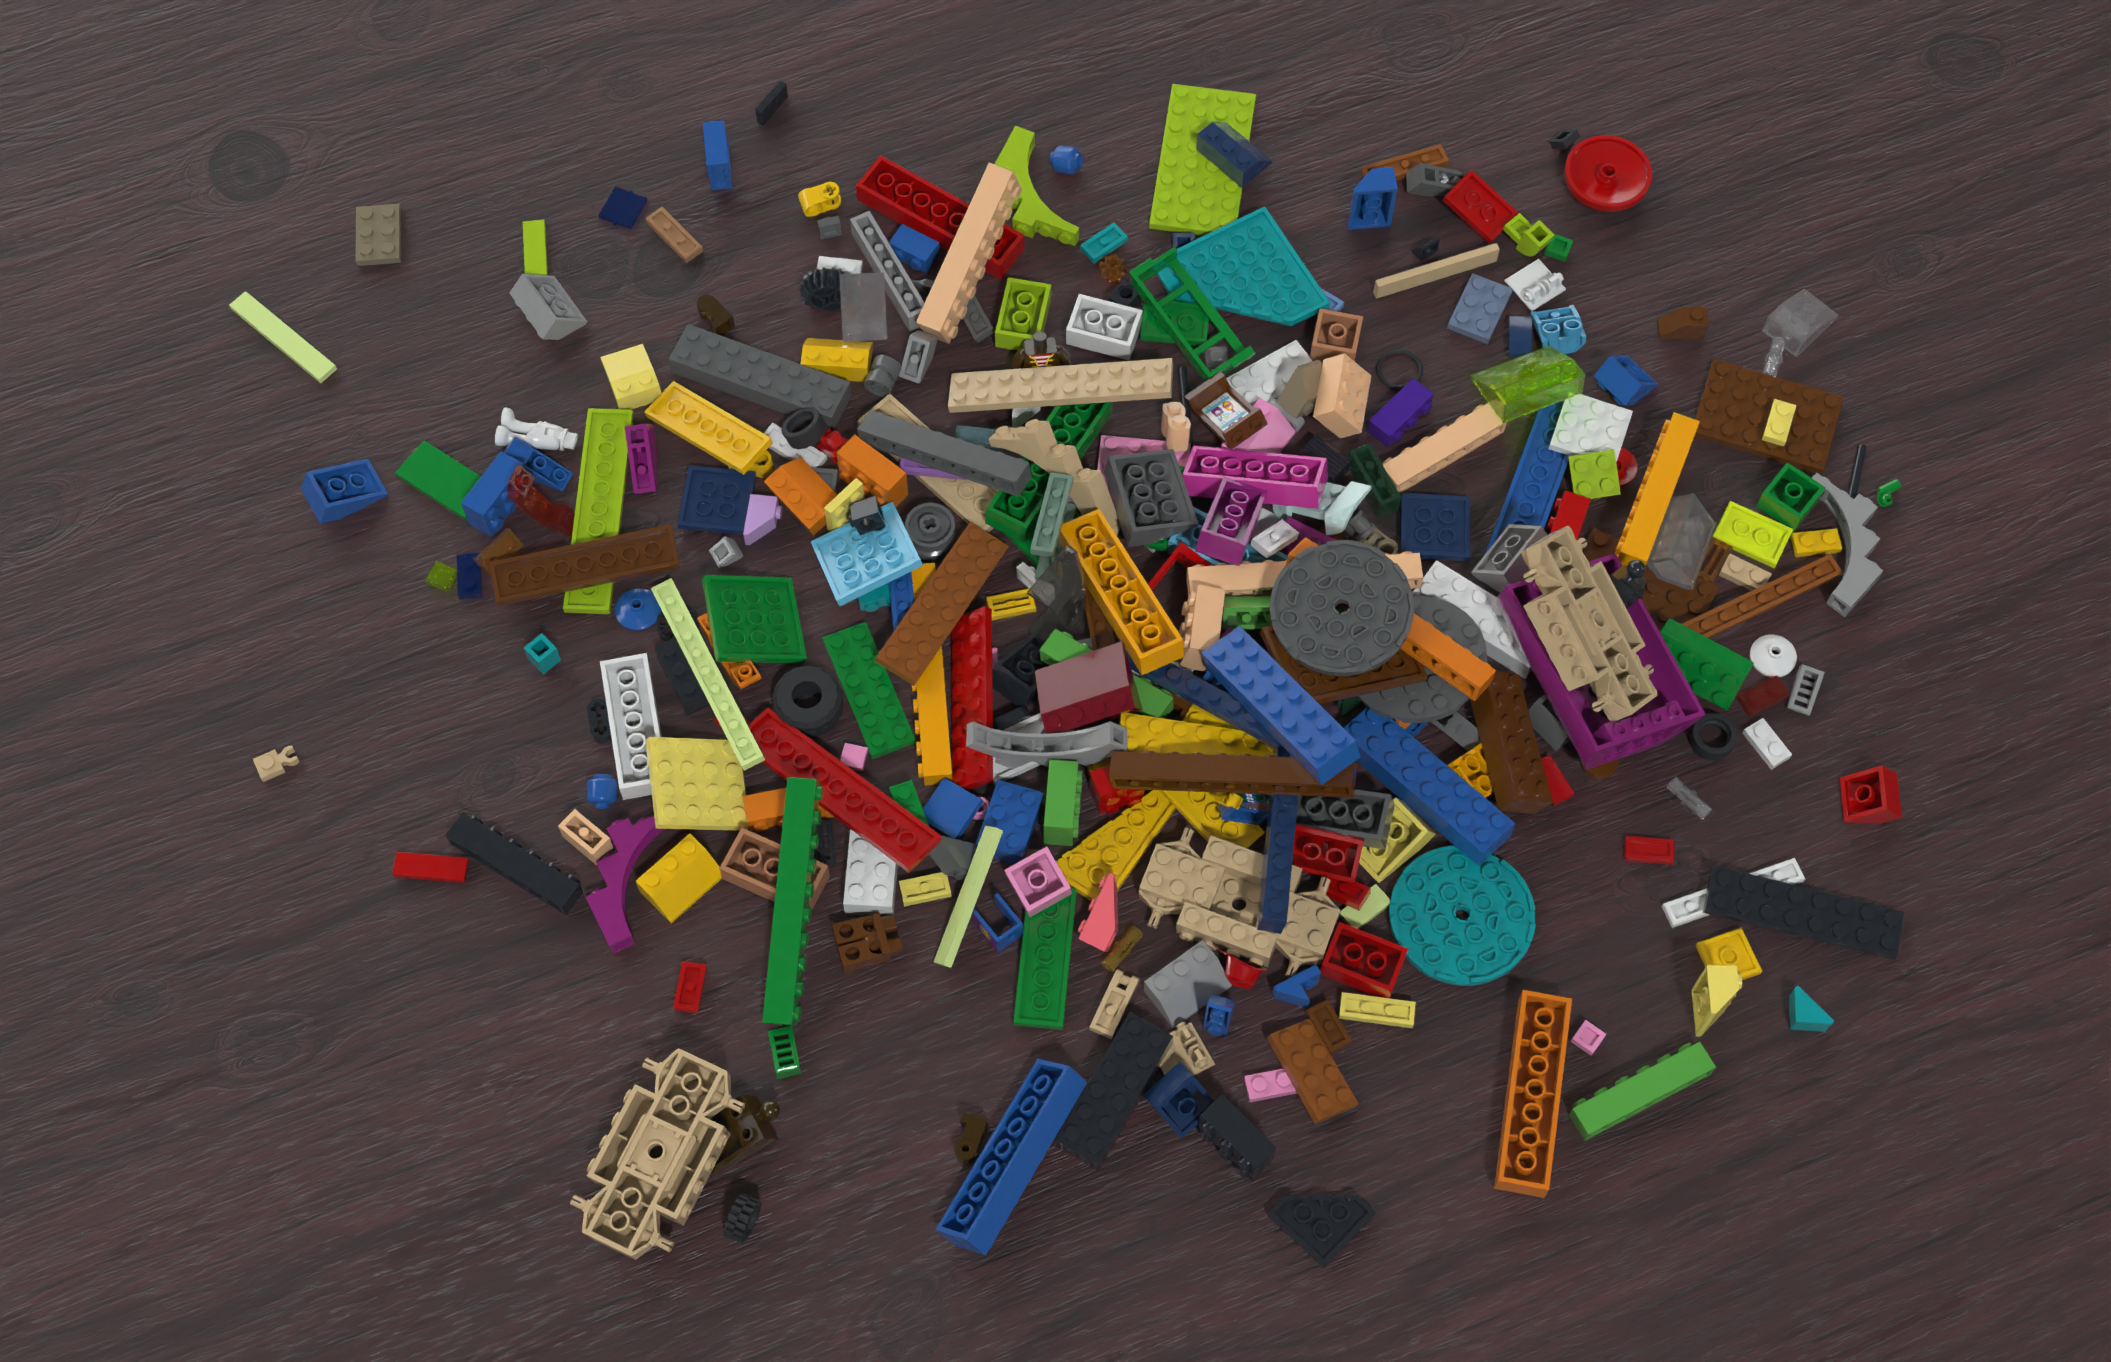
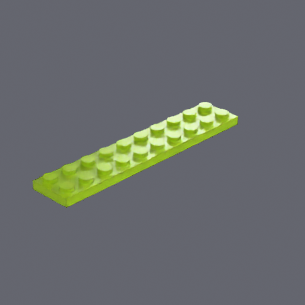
[563,408,634,614]

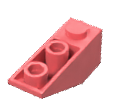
[1078,873,1119,952]

